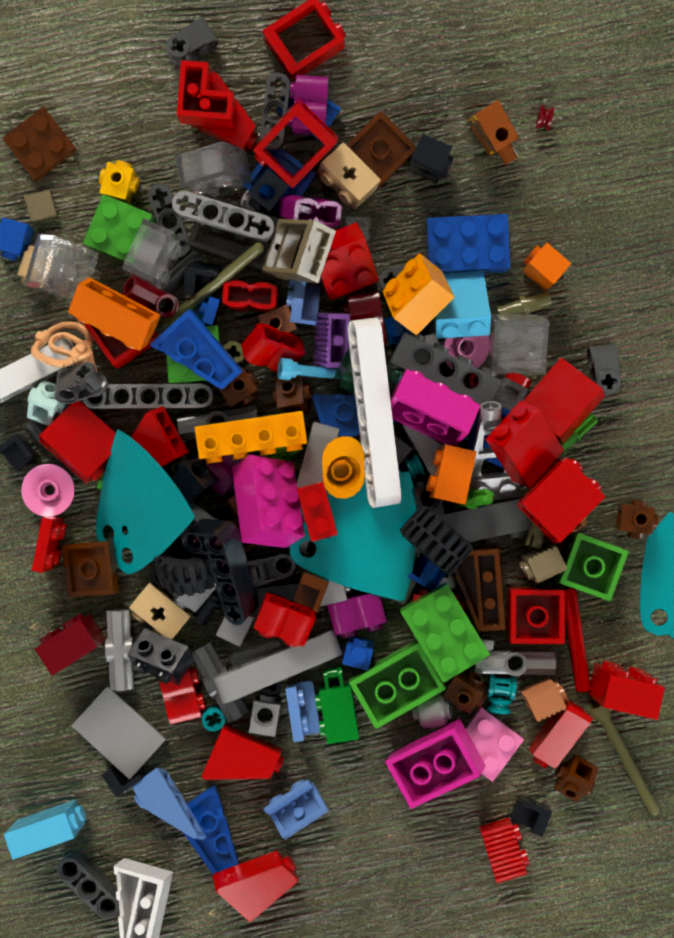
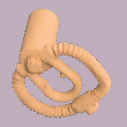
[31,321,98,373]

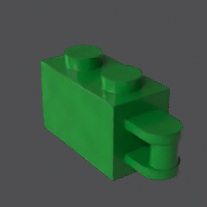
[315,667,359,744]

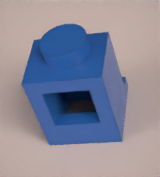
[342,636,374,671]

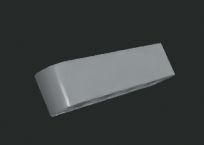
[83,384,215,410]
[287,422,340,553]
[213,629,343,704]

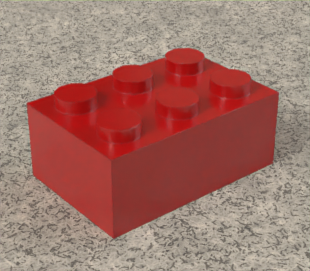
[588,660,665,720]

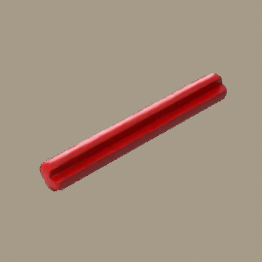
[564,588,591,693]

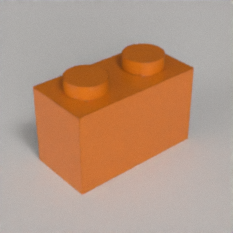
[522,243,572,291]
[427,444,477,505]

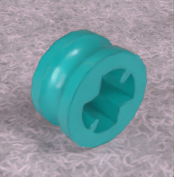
[404,454,426,480]
[487,696,512,714]
[201,706,226,732]

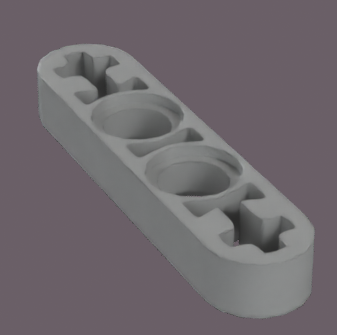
[172,191,275,242]

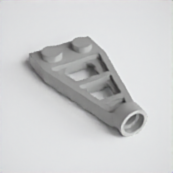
[469,401,521,501]

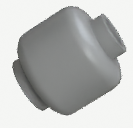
[412,692,452,728]

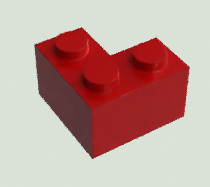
[176,60,236,128]

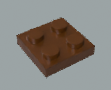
[2,106,77,182]
[346,111,417,187]
[62,540,119,598]

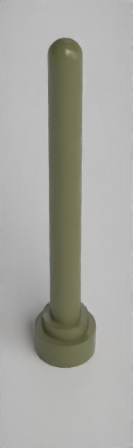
[162,242,264,327]
[588,702,659,816]

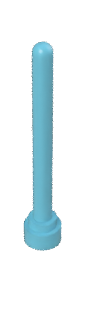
[277,358,402,385]

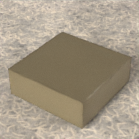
[24,190,58,224]

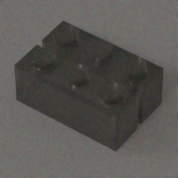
[187,193,279,275]

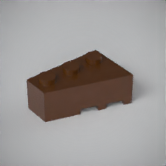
[454,547,507,632]

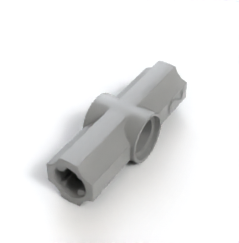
[105,609,135,691]
[474,649,556,676]

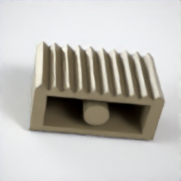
[518,543,567,583]

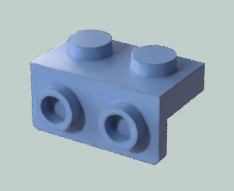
[286,280,321,325]
[264,780,330,840]

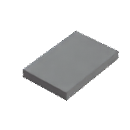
[71,685,167,780]

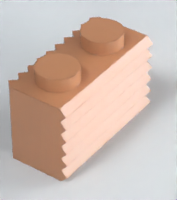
[519,677,568,722]

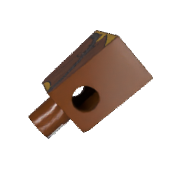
[466,99,519,165]

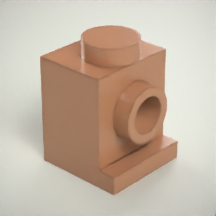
[255,305,298,334]

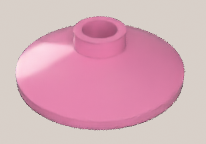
[443,335,490,370]
[21,464,75,517]

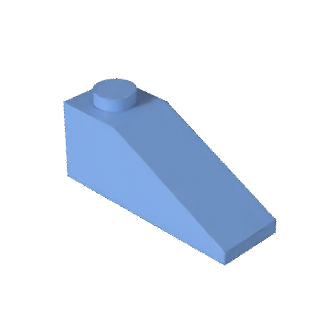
[132,767,207,840]

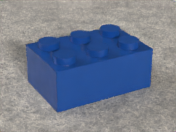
[425,214,510,274]

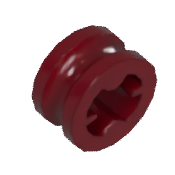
[535,105,554,131]

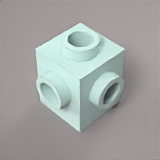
[27,379,68,426]

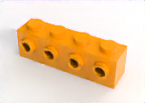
[195,411,308,464]

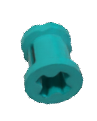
[487,674,517,700]

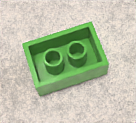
[400,582,490,683]
[349,640,446,729]

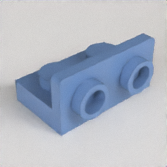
[285,680,320,742]

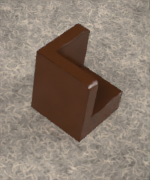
[294,571,329,613]

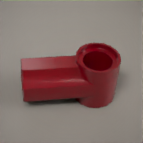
[123,275,179,318]

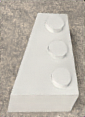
[114,858,173,938]

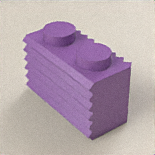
[313,313,351,368]

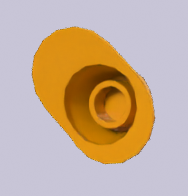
[322,436,365,499]

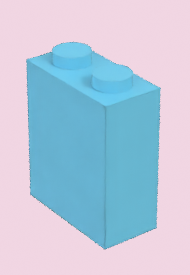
[433,271,491,339]
[4,799,86,860]

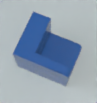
[408,555,446,590]

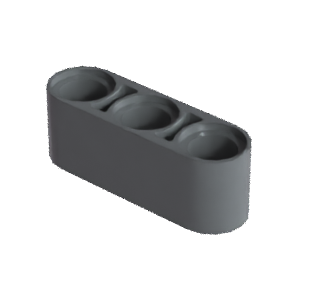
[57,851,119,920]

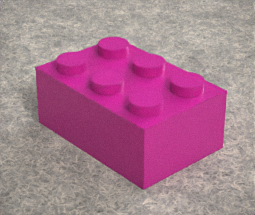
[390,369,481,447]
[232,455,305,548]
[385,719,486,809]

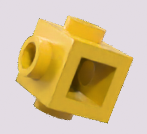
[99,160,140,205]

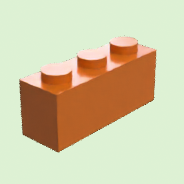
[68,277,161,351]

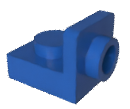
[192,297,220,326]

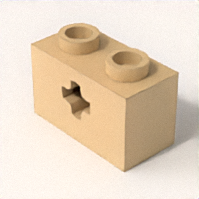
[317,142,381,210]
[129,581,194,639]

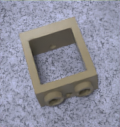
[262,219,336,283]

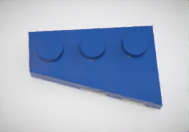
[150,309,244,389]

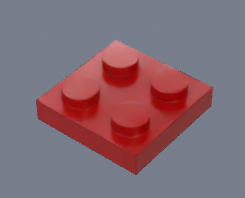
[31,516,67,573]

